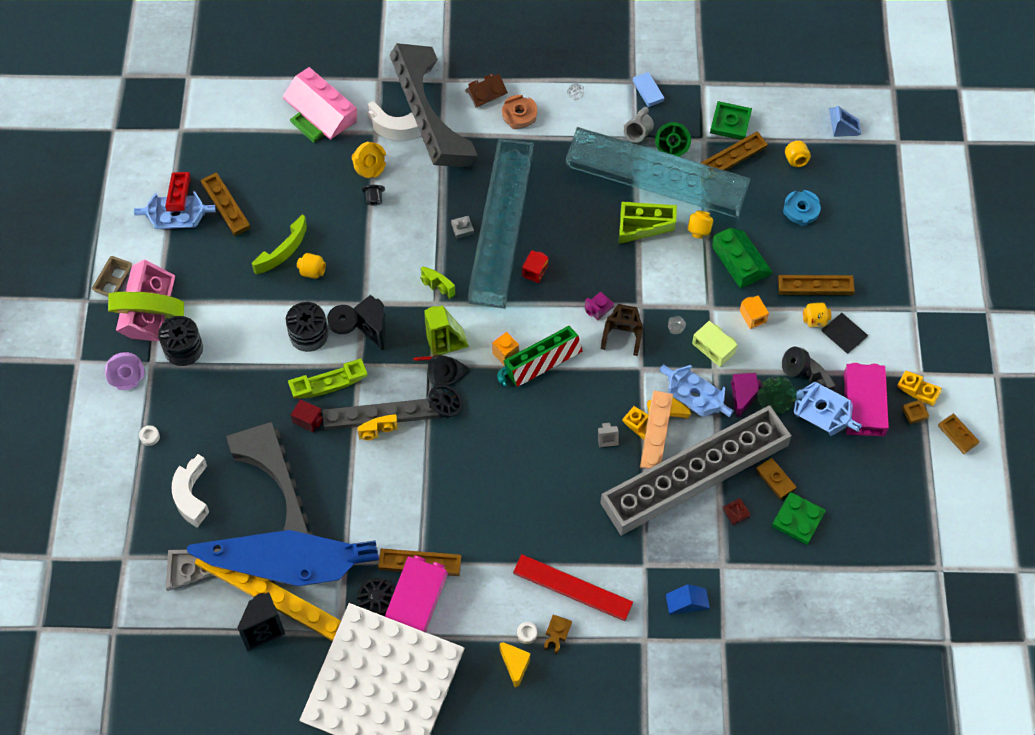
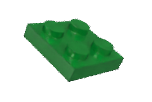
[710,101,752,140]
[772,492,826,545]

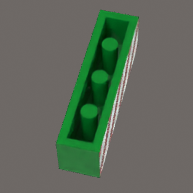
[503,326,583,387]

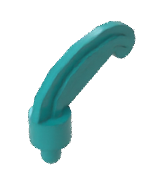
[497,366,507,386]

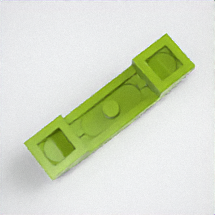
[252,214,307,275]
[108,292,184,319]
[288,358,368,399]

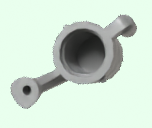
[620,107,654,160]

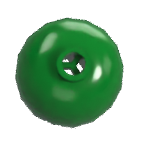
[655,122,691,158]

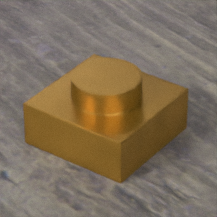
[902,399,929,425]

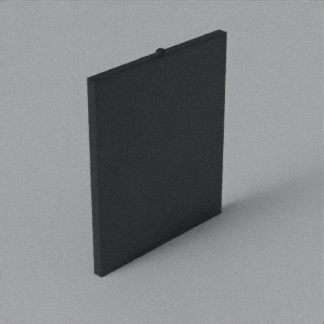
[821,313,868,354]

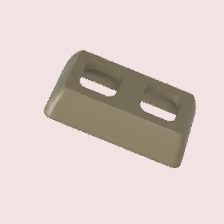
[92,256,132,297]

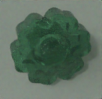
[757,376,797,413]

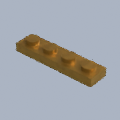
[698,131,768,180]
[200,172,251,237]
[778,275,855,295]
[378,548,461,576]

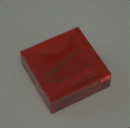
[723,498,751,525]

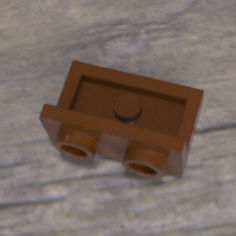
[465,73,508,108]

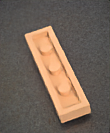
[640,390,673,469]

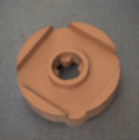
[502,95,537,129]

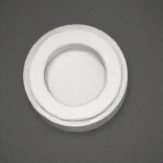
[139,426,160,446]
[517,622,538,644]

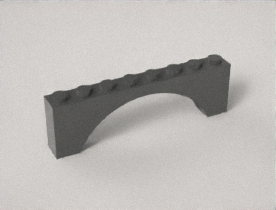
[389,43,478,167]
[226,422,312,583]

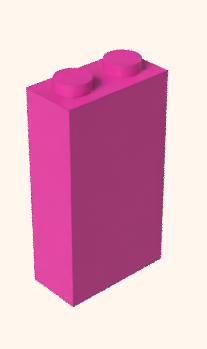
[844,363,889,436]
[385,555,448,632]

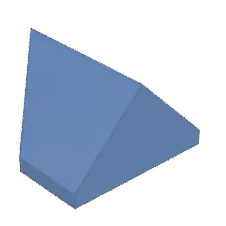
[829,106,861,137]

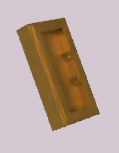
[938,413,980,455]
[756,458,797,500]

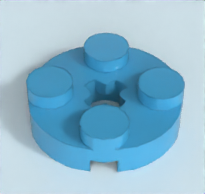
[783,190,821,226]

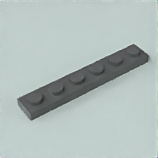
[323,399,441,430]

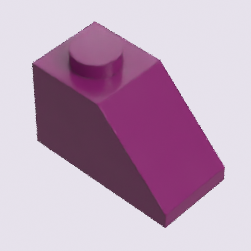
[731,373,761,417]

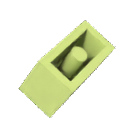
[692,321,737,367]

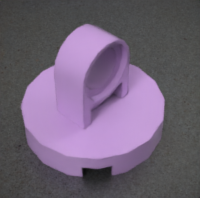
[105,352,144,390]

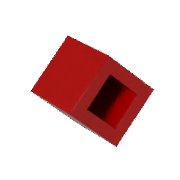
[522,250,548,283]

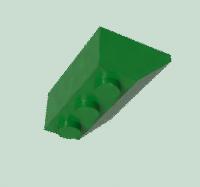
[712,228,773,289]

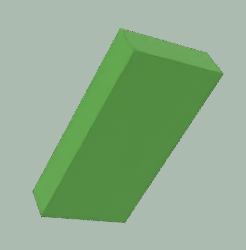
[290,112,324,143]

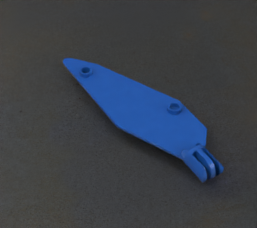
[187,530,379,587]

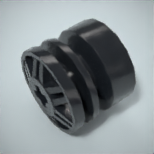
[285,301,328,352]
[158,316,203,366]

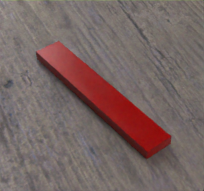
[513,554,633,621]

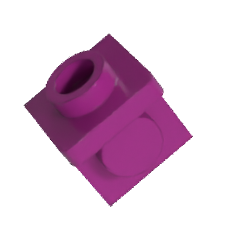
[584,292,614,320]

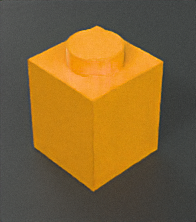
[740,295,769,329]
[492,332,519,366]

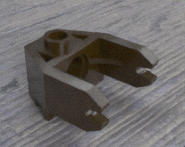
[601,304,643,356]

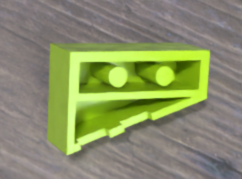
[619,202,677,244]
[424,305,469,356]

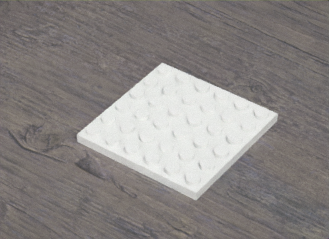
[299,603,465,735]

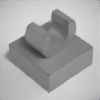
[451,216,474,239]
[598,423,619,448]

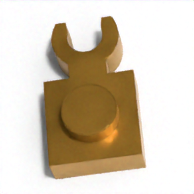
[544,614,572,654]

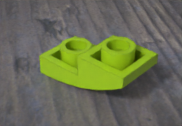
[420,266,455,299]

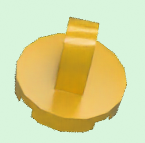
[352,142,386,178]

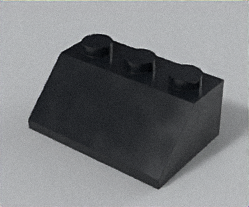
[237,592,286,652]

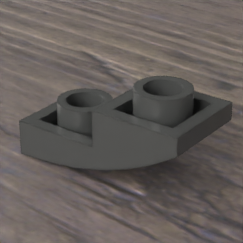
[804,358,835,391]

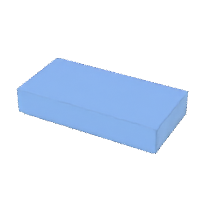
[633,72,664,107]

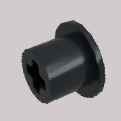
[362,185,385,206]

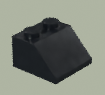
[353,295,386,351]

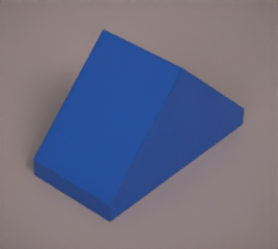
[666,584,710,615]

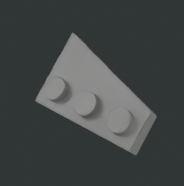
[166,549,220,591]

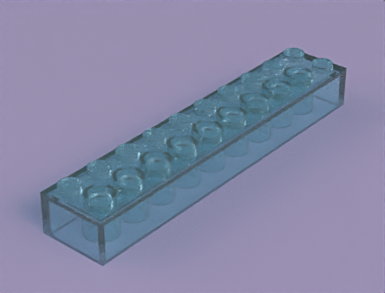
[565,127,751,218]
[468,138,534,309]

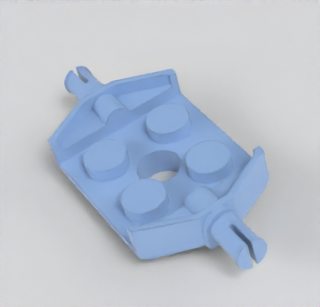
[134,192,216,229]
[659,364,734,417]
[786,382,862,436]

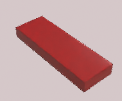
[165,172,191,212]

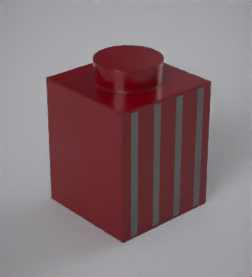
[291,399,323,432]

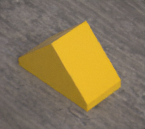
[500,642,531,687]

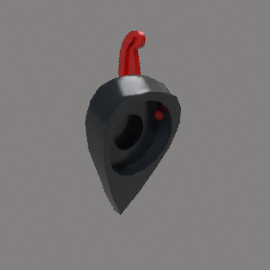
[413,355,470,385]

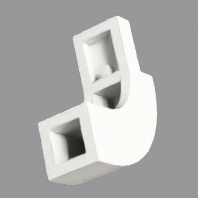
[367,101,421,141]
[172,454,209,528]

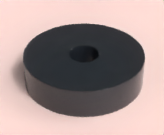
[327,305,356,334]
[782,346,810,378]

